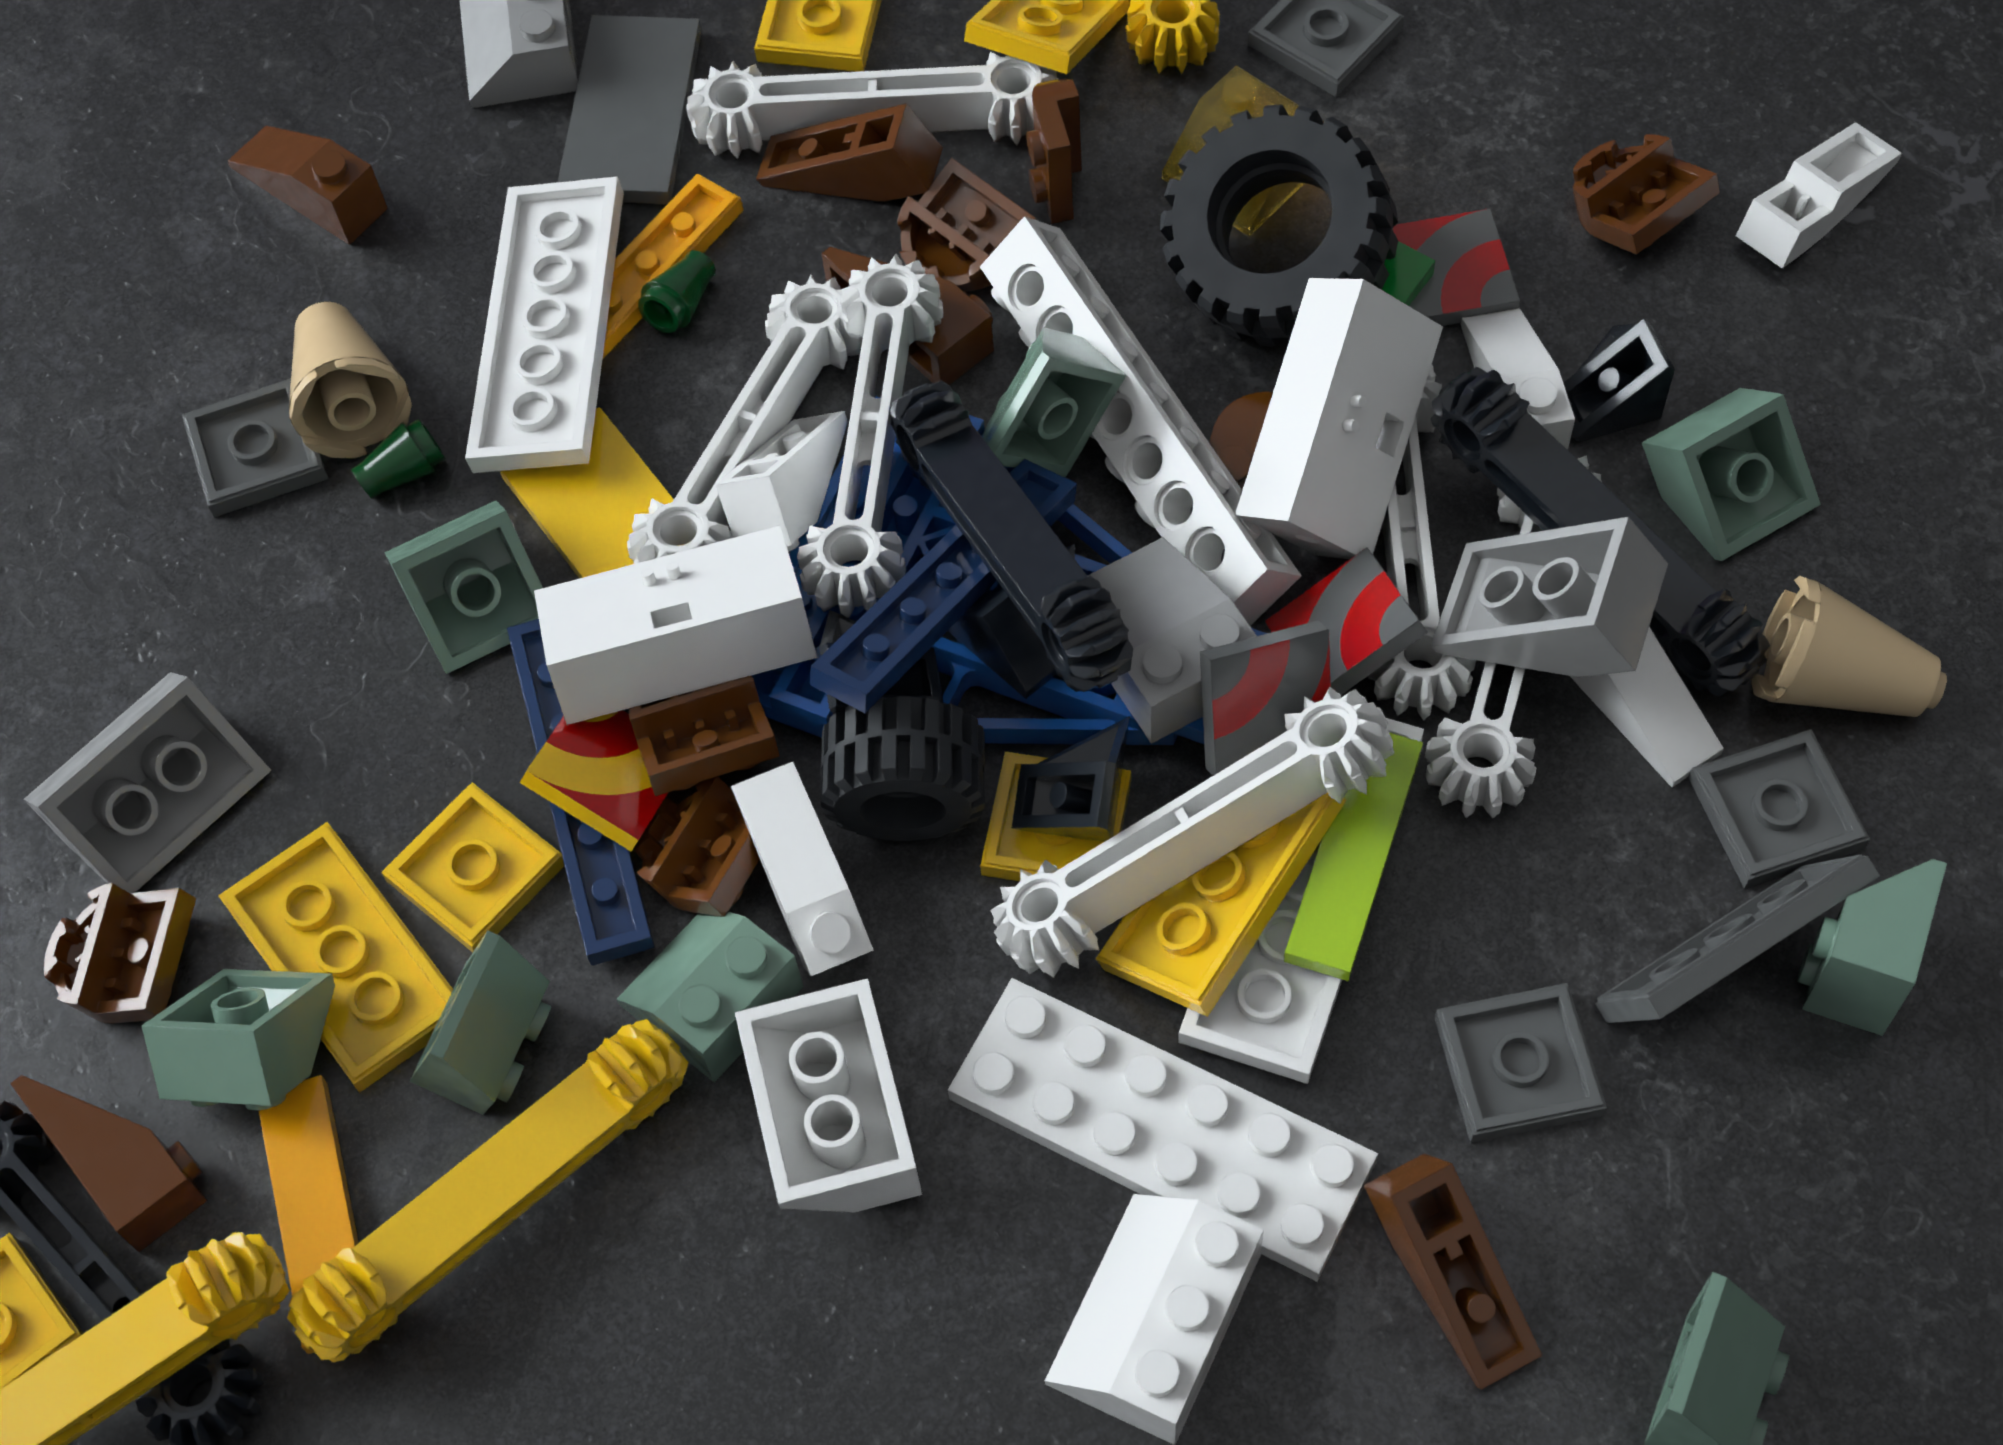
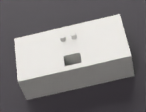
[1235,278,1443,559]
[534,526,817,725]

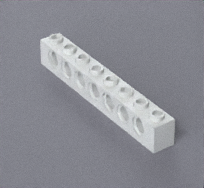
[980,216,1301,625]

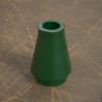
[638,250,716,333]
[351,418,446,499]

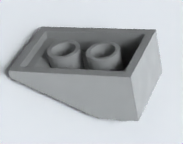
[1431,517,1668,677]
[1088,537,1257,744]

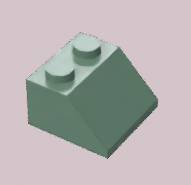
[983,327,1126,477]
[1642,388,1821,561]
[384,500,543,674]
[1797,859,1947,1036]
[616,912,804,1083]
[409,930,551,1115]
[142,969,335,1110]
[1644,1272,1789,1445]

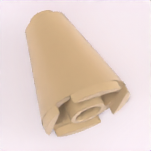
[289,302,412,458]
[1752,576,1947,717]

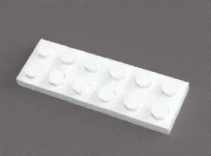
[465,177,624,473]
[1178,718,1424,1084]
[948,978,1378,1282]

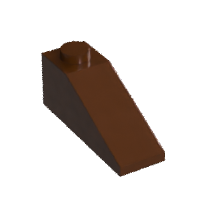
[756,103,943,202]
[228,125,388,245]
[821,247,994,385]
[10,1075,208,1252]
[1364,1154,1543,1389]

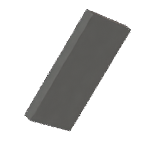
[557,15,702,204]
[1595,855,1880,1023]

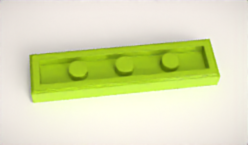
[1284,733,1423,981]

